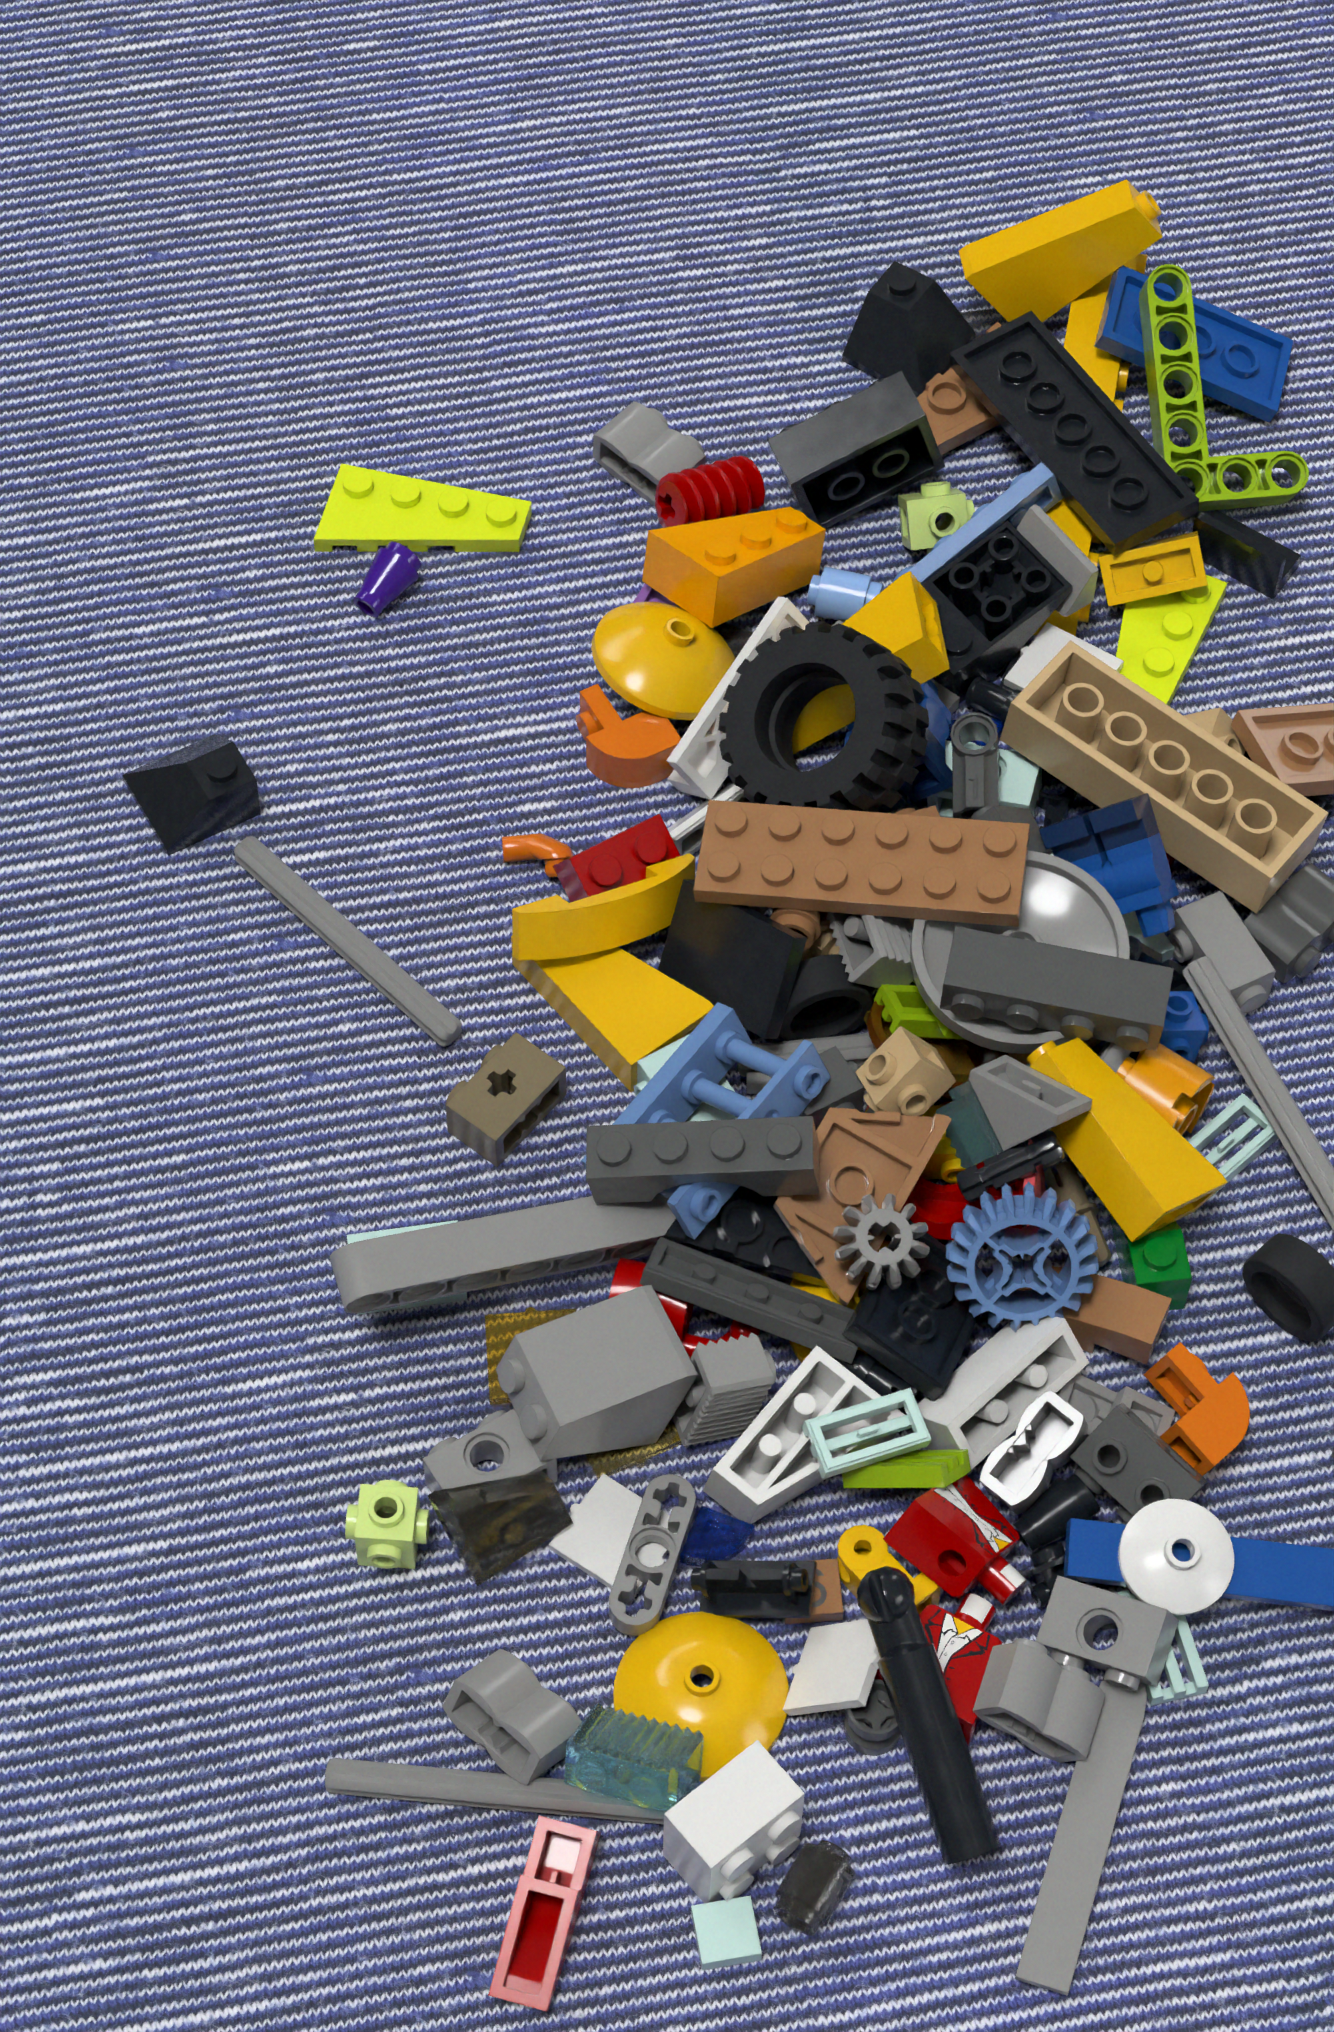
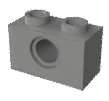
[423,1408,557,1536]
[1035,1575,1179,1691]

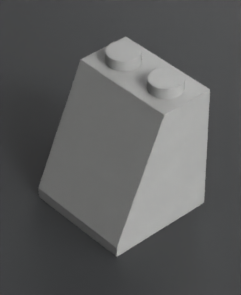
[496,1285,698,1461]

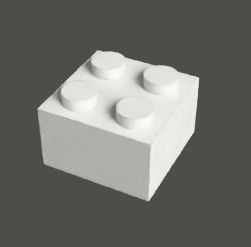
[663,1740,805,1903]

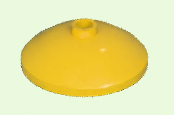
[591,602,736,720]
[613,1612,789,1782]

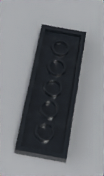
[949,311,1199,557]

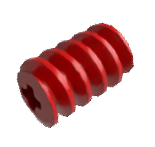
[655,456,765,528]

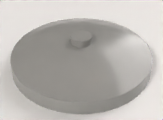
[910,851,1130,1054]

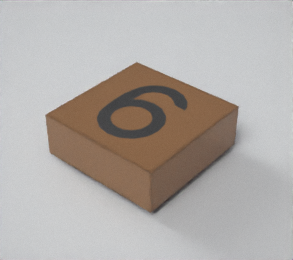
[784,1559,843,1624]

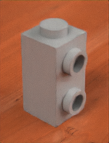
[1168,890,1276,1013]

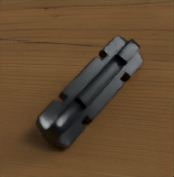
[956,1130,1065,1203]

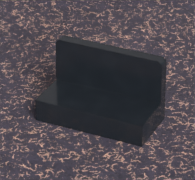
[1192,510,1301,599]

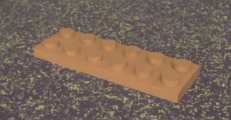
[693,800,1030,927]

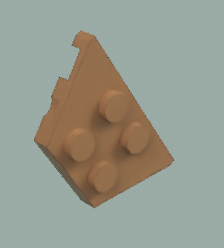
[773,1107,952,1306]

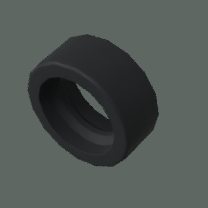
[779,954,873,1041]
[1242,1233,1334,1341]

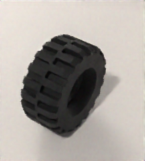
[718,621,929,812]

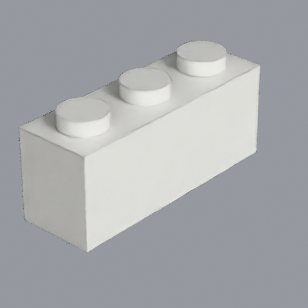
[917,1316,1089,1470]

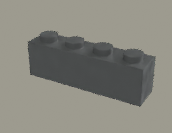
[940,926,1174,1051]

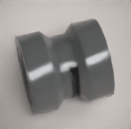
[844,1679,901,1756]

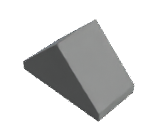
[969,1055,1093,1151]

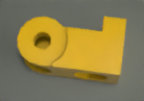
[837,1525,941,1614]

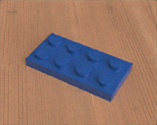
[1094,265,1293,422]

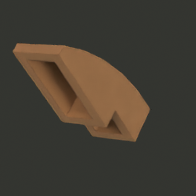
[1008,1266,1172,1365]

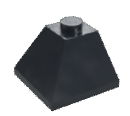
[842,261,975,398]
[122,734,261,856]

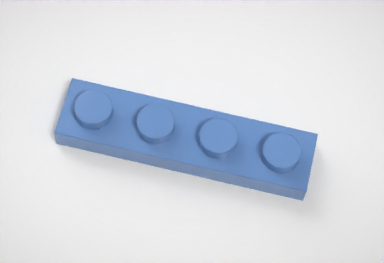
[893,462,1063,585]

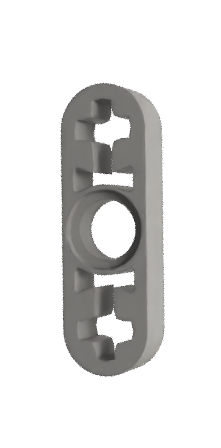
[609,1474,696,1636]

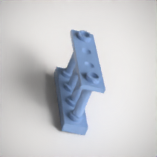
[581,1002,831,1240]

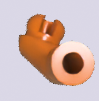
[502,833,574,877]

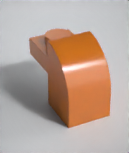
[576,684,681,788]
[1143,1342,1250,1476]

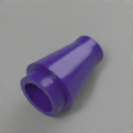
[353,541,422,618]

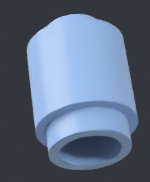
[807,566,884,622]

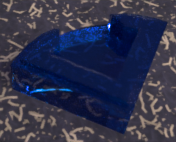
[680,1506,755,1567]

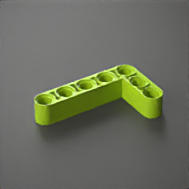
[1139,264,1309,511]

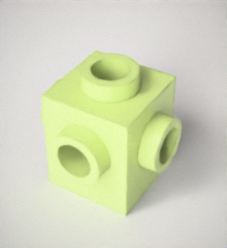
[898,481,975,554]
[345,1480,430,1569]

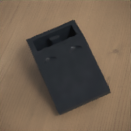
[922,521,1073,704]

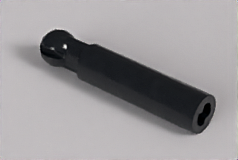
[857,1566,1001,1865]

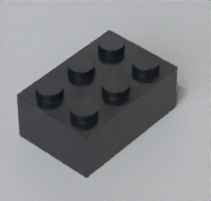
[767,371,945,529]

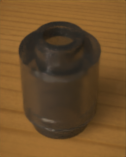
[773,1840,856,1936]

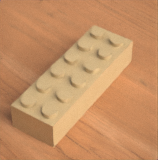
[1000,640,1328,914]

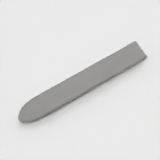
[1015,1680,1147,1996]

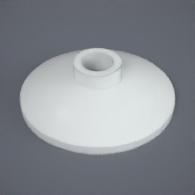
[1118,1499,1234,1615]

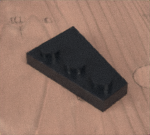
[663,1186,829,1289]

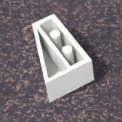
[703,1345,905,1526]

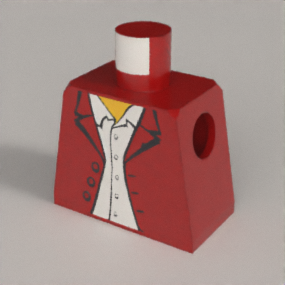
[883,1475,1027,1605]
[874,1593,1003,1746]

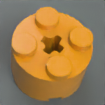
[1116,1043,1215,1135]

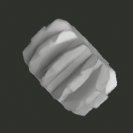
[833,1193,930,1290]

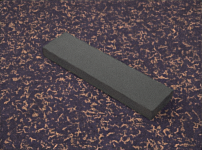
[640,1237,858,1364]

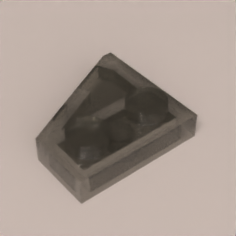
[428,1471,573,1586]

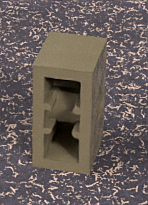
[445,1032,567,1167]

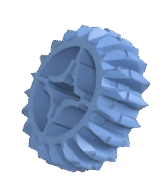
[946,1182,1099,1333]

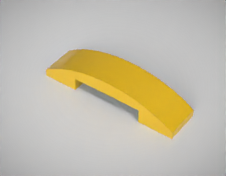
[512,853,695,960]

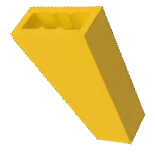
[959,179,1163,322]
[792,571,950,754]
[511,935,714,1093]
[1026,1037,1227,1242]

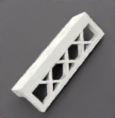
[666,596,809,800]

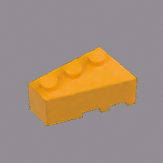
[642,507,826,628]

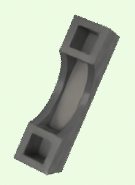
[586,1116,819,1204]

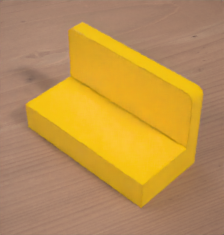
[1098,531,1208,607]

